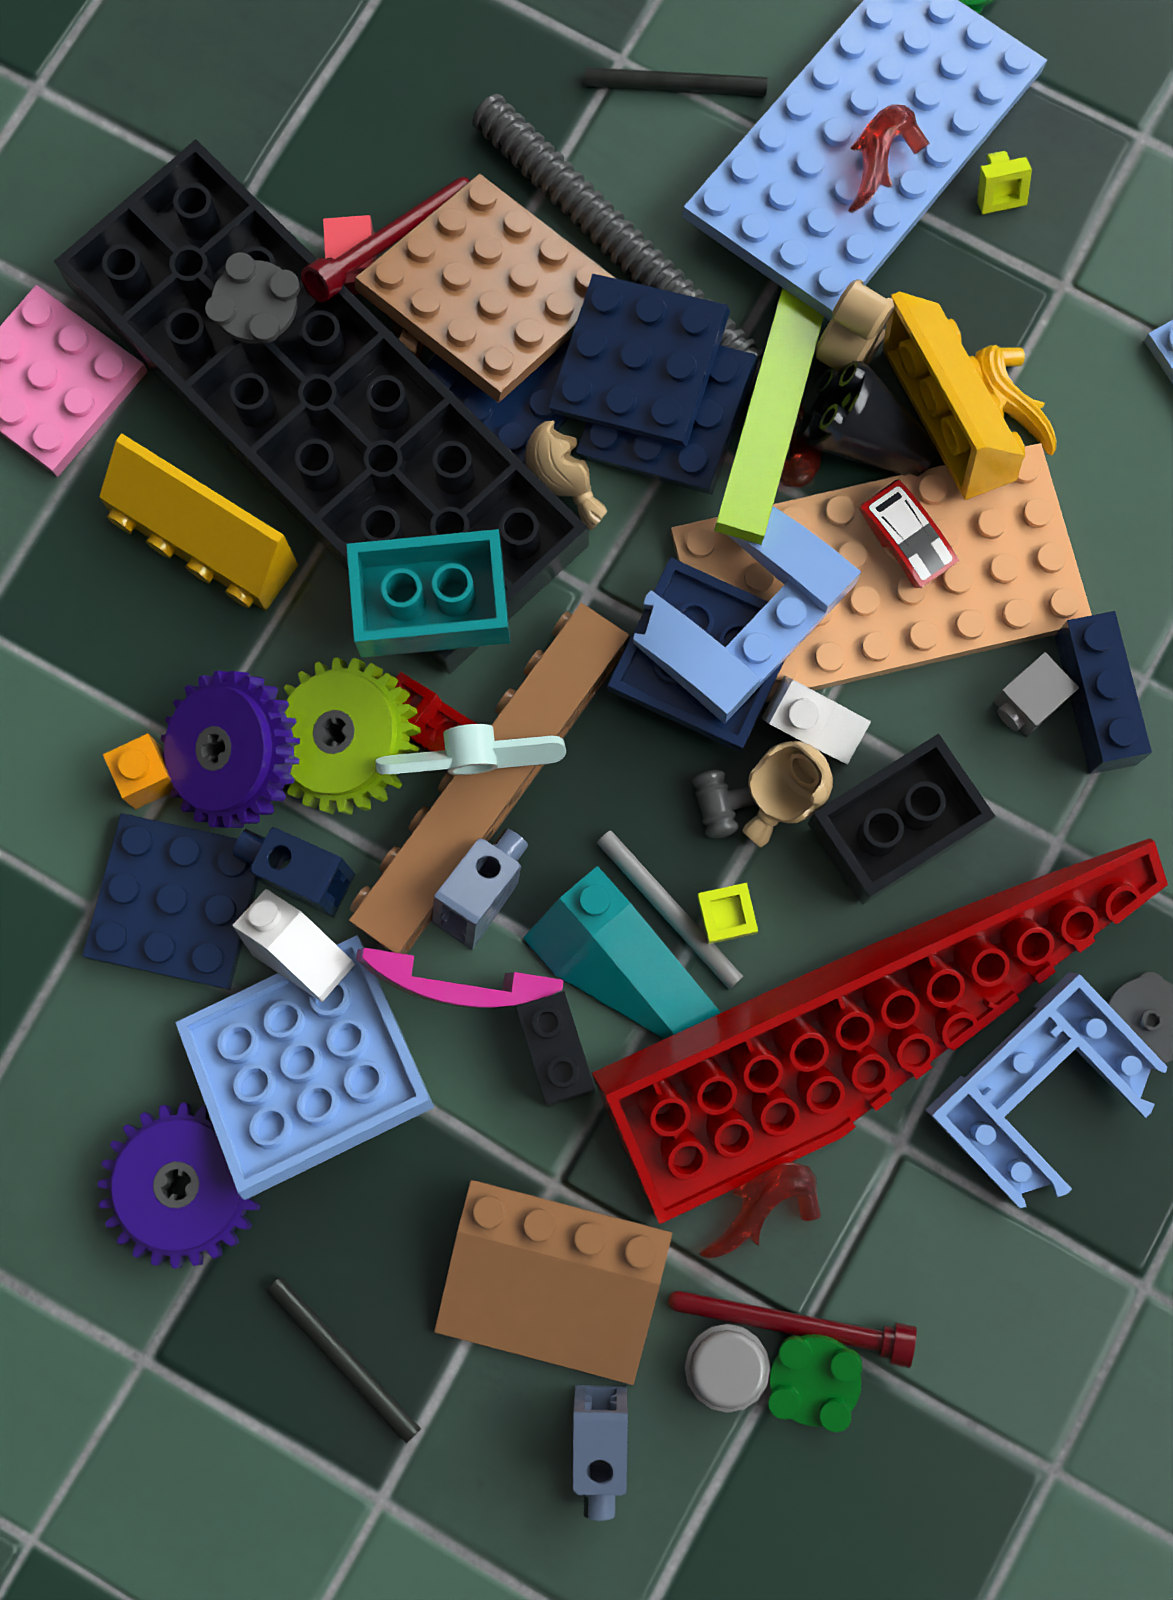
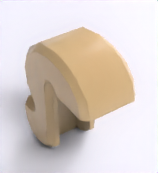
[815,279,894,371]

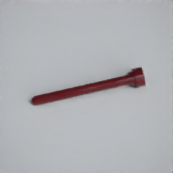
[301,177,470,302]
[668,1291,917,1368]

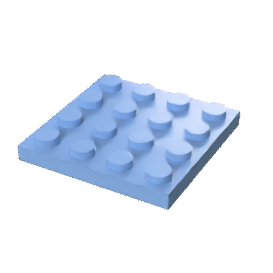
[175,935,434,1200]

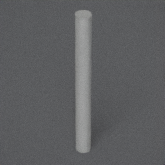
[597,830,744,990]

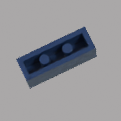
[1054,611,1152,774]

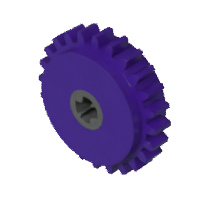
[160,670,300,828]
[98,1103,261,1268]

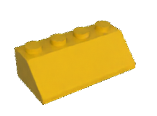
[883,292,1025,500]
[99,433,298,611]

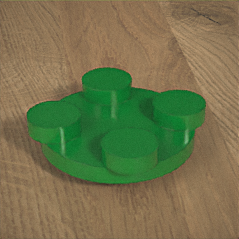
[768,1334,862,1432]

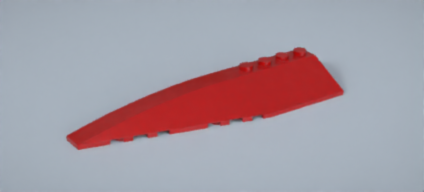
[591,838,1168,1224]

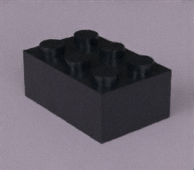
[808,733,996,906]

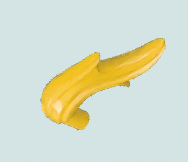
[975,345,1056,455]

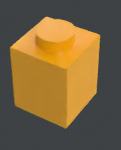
[103,733,174,810]

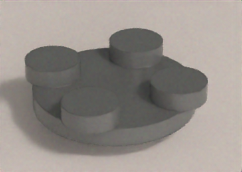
[205,252,300,344]
[1107,972,1173,1071]

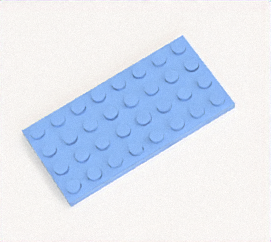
[682,0,1047,321]

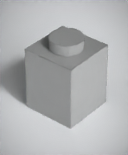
[993,652,1079,737]

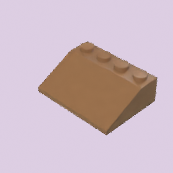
[434,1180,673,1385]

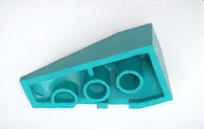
[523,865,721,1040]

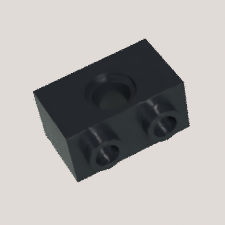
[516,991,595,1107]

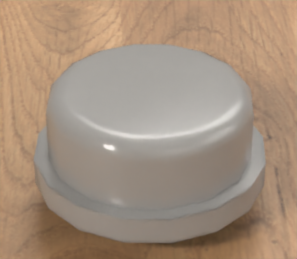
[684,1324,770,1413]

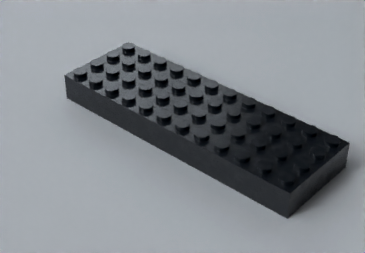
[54,139,589,675]

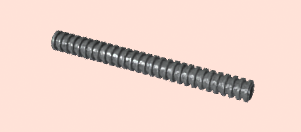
[472,94,764,395]

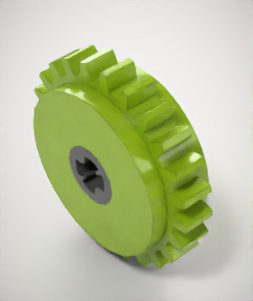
[284,657,421,815]

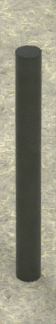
[584,67,768,96]
[266,1276,422,1444]

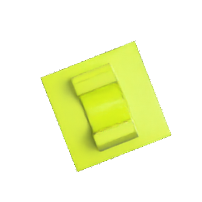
[977,151,1032,214]
[697,883,758,944]

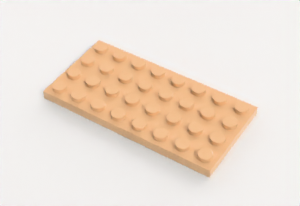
[671,443,1092,702]

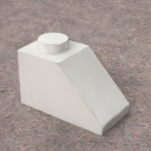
[762,675,871,765]
[232,889,355,1002]

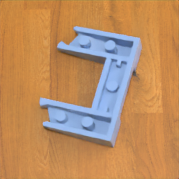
[633,506,861,724]
[925,972,1168,1209]

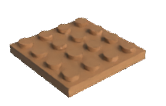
[355,174,616,403]

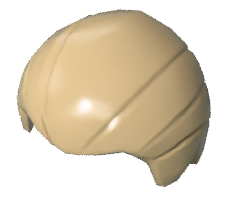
[524,420,608,530]
[742,741,833,847]

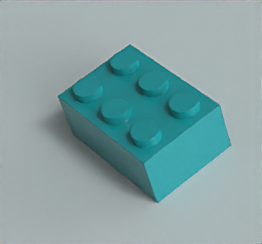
[347,529,510,658]

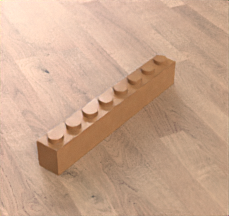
[349,602,630,954]

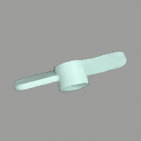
[375,724,566,775]

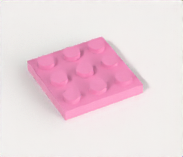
[0,284,148,477]

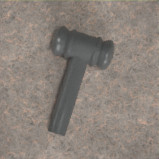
[692,770,756,839]

